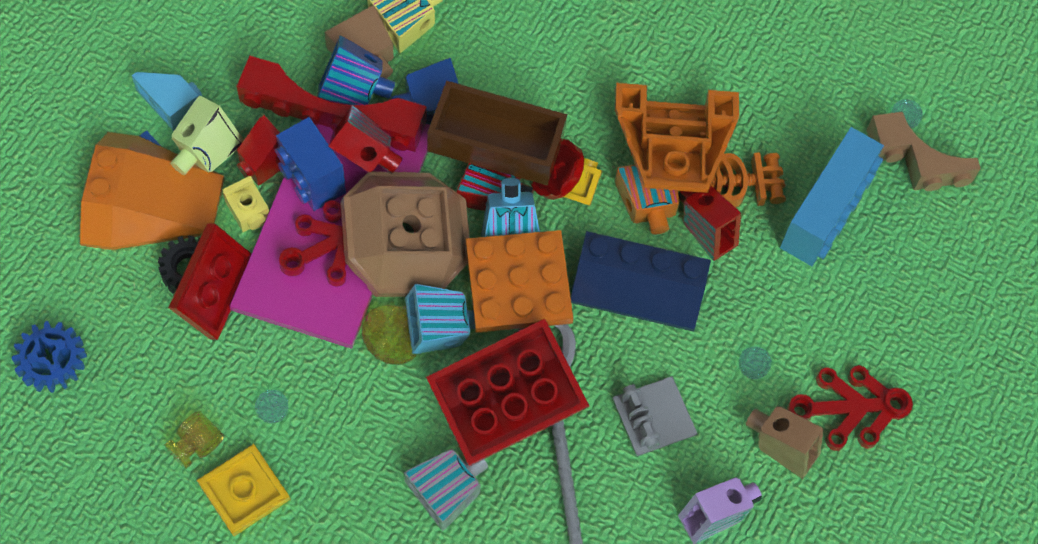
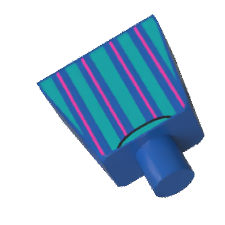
[317,35,395,105]

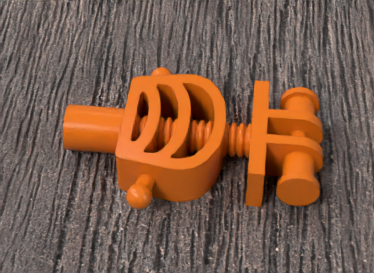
[711,152,786,207]

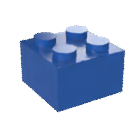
[275,117,346,211]

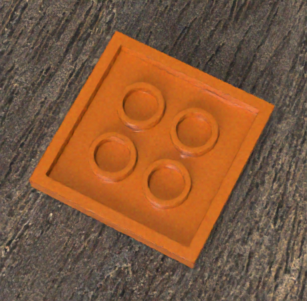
[466,230,573,333]

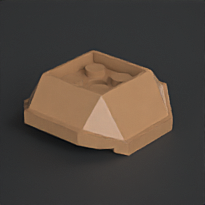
[341,172,470,297]

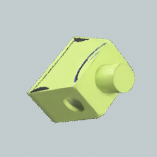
[170,95,244,175]

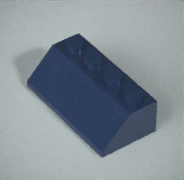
[571,231,711,332]

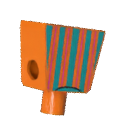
[615,165,679,235]

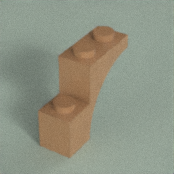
[867,112,981,191]

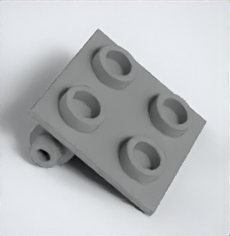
[612,376,697,456]

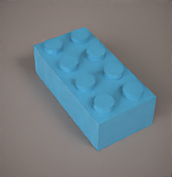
[780,127,884,266]

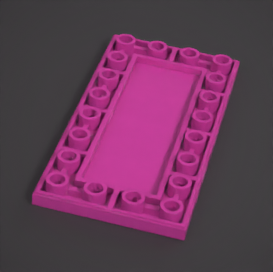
[230,100,430,349]

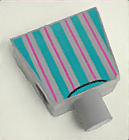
[404,449,488,531]

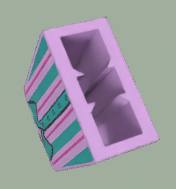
[678,477,762,544]

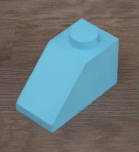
[132,72,202,131]

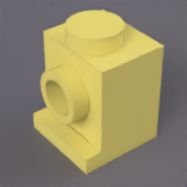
[222,176,269,232]

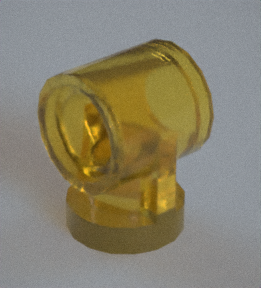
[164,411,224,469]

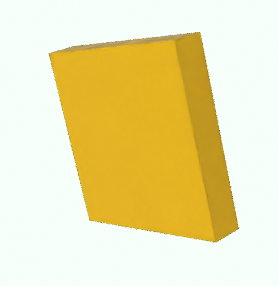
[197,444,291,537]

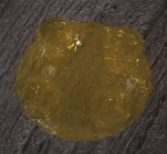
[362,305,418,365]

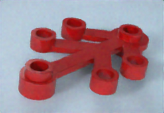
[279,200,347,287]
[787,365,913,451]

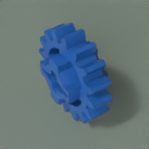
[12,321,87,393]

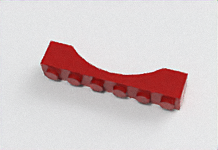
[236,55,427,152]

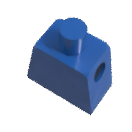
[391,58,459,125]

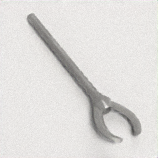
[517,324,583,544]

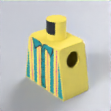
[367,0,443,53]

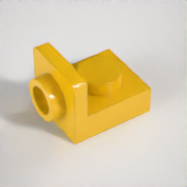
[564,158,603,206]

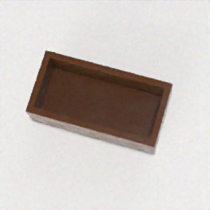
[427,81,568,186]

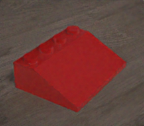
[426,318,590,467]

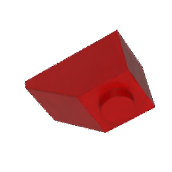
[237,115,281,186]

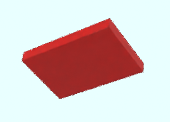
[168,223,251,340]

